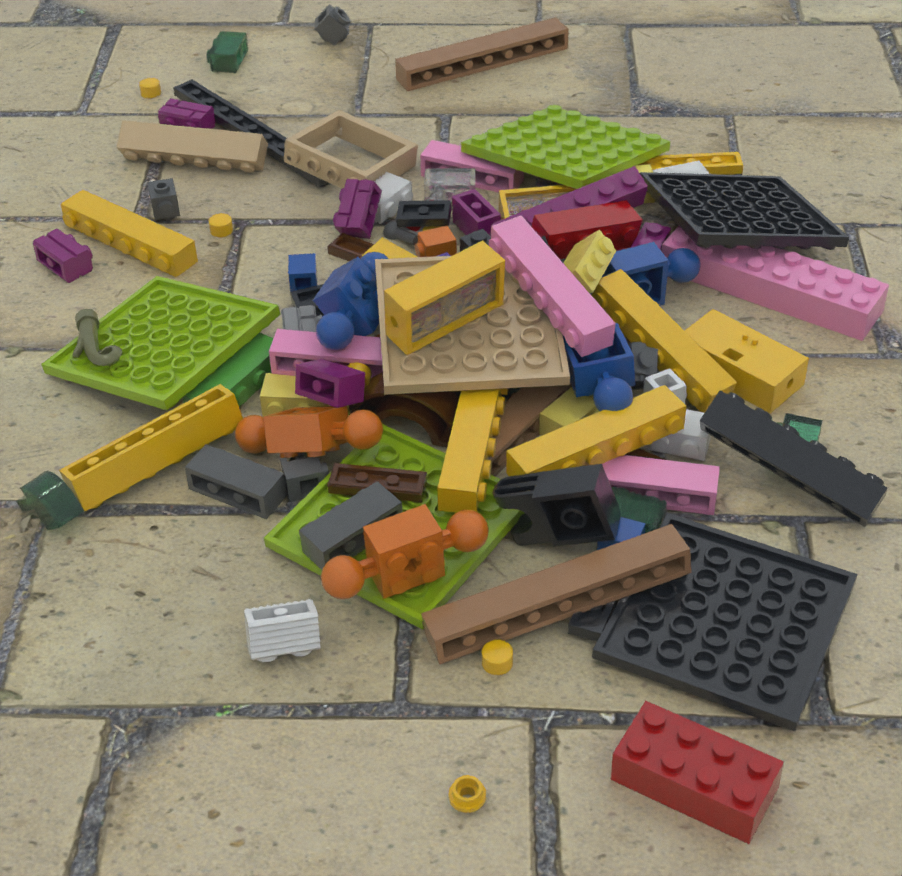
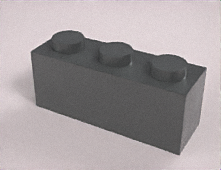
[185,444,287,519]
[299,481,403,570]

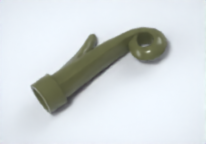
[73,309,122,366]

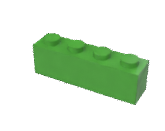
[183,332,273,407]

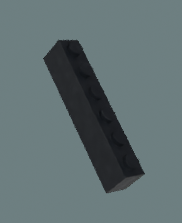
[700,390,888,527]

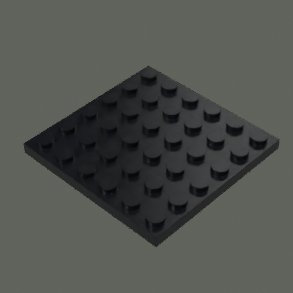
[640,172,849,250]
[592,513,858,731]

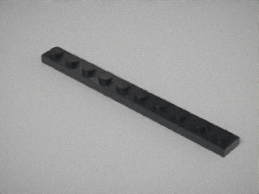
[173,79,329,188]

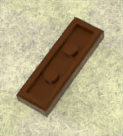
[327,463,428,503]

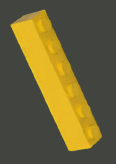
[61,190,198,277]
[591,269,737,413]
[59,384,243,512]
[506,385,686,476]
[437,388,509,512]

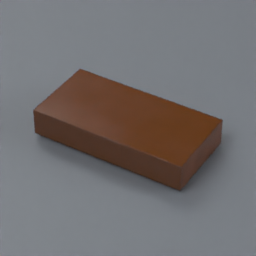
[327,233,374,261]

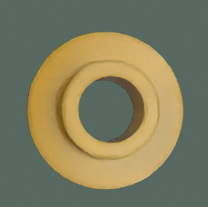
[448,775,486,813]

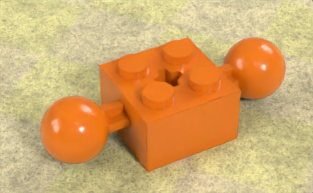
[235,406,383,458]
[321,504,489,599]

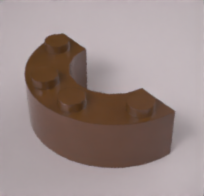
[349,372,459,448]

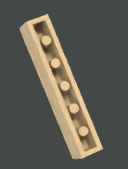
[116,120,268,173]

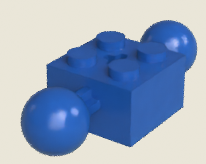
[591,242,700,306]
[313,252,389,350]
[563,323,635,411]

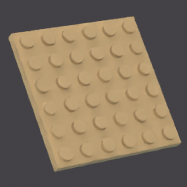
[375,256,570,395]

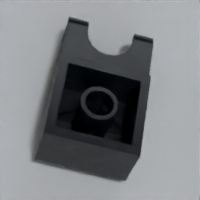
[492,464,622,547]

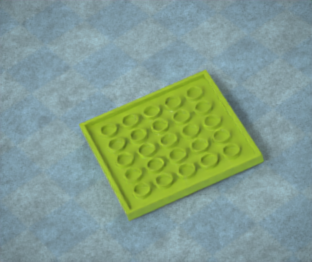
[461,105,670,189]
[41,276,281,410]
[264,424,524,630]

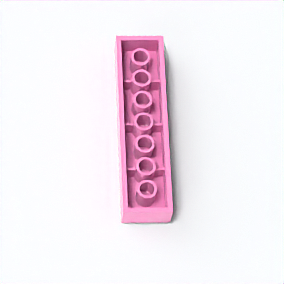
[662,226,889,341]

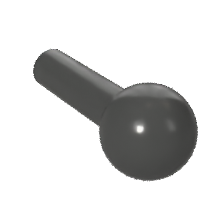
[383,221,418,245]

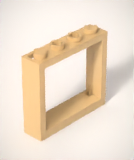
[284,110,418,189]

